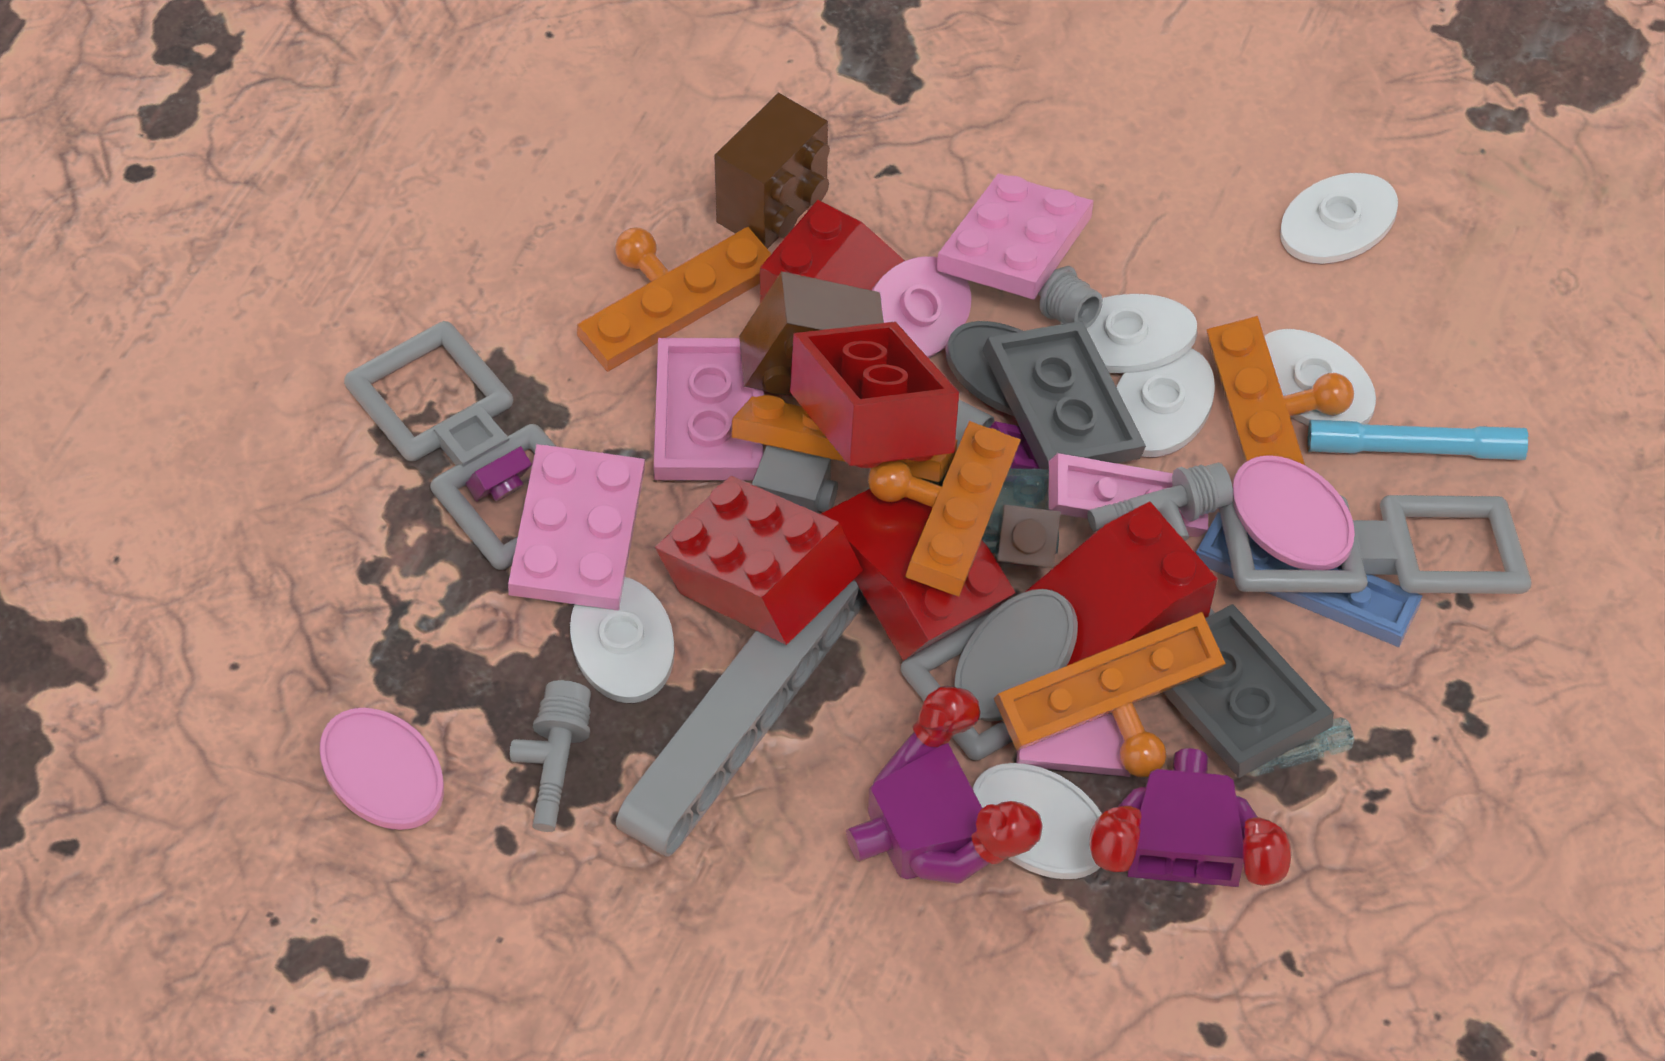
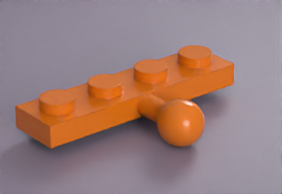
[577,227,771,372]
[1206,316,1354,465]
[732,395,958,482]
[868,421,1021,597]
[993,612,1226,778]

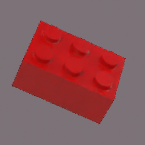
[790,321,959,468]
[655,476,863,645]

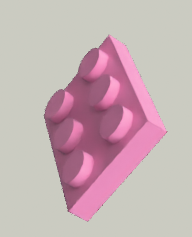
[937,173,1093,300]
[654,338,764,480]
[508,444,645,610]

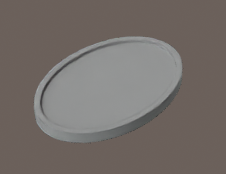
[955,589,1078,721]

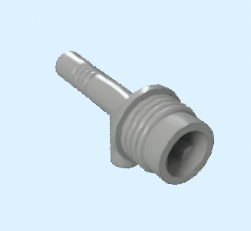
[1038,266,1103,328]
[1087,462,1233,541]
[510,680,591,832]

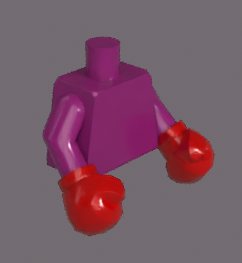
[846,686,1043,884]
[1089,748,1292,887]

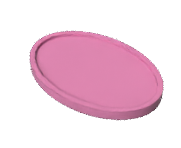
[872,256,971,358]
[1233,456,1355,570]
[320,708,444,830]

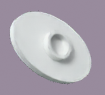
[1280,173,1398,264]
[1061,294,1197,373]
[1264,329,1376,426]
[1116,348,1215,457]
[570,577,675,703]
[973,763,1102,879]

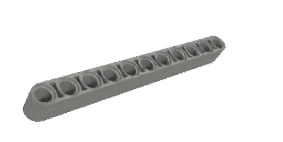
[616,400,995,856]

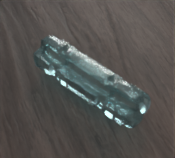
[1249,717,1355,776]

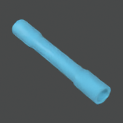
[1307,420,1528,460]

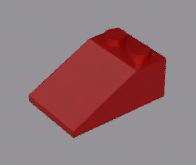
[760,200,905,303]
[821,488,1016,661]
[1025,501,1218,666]

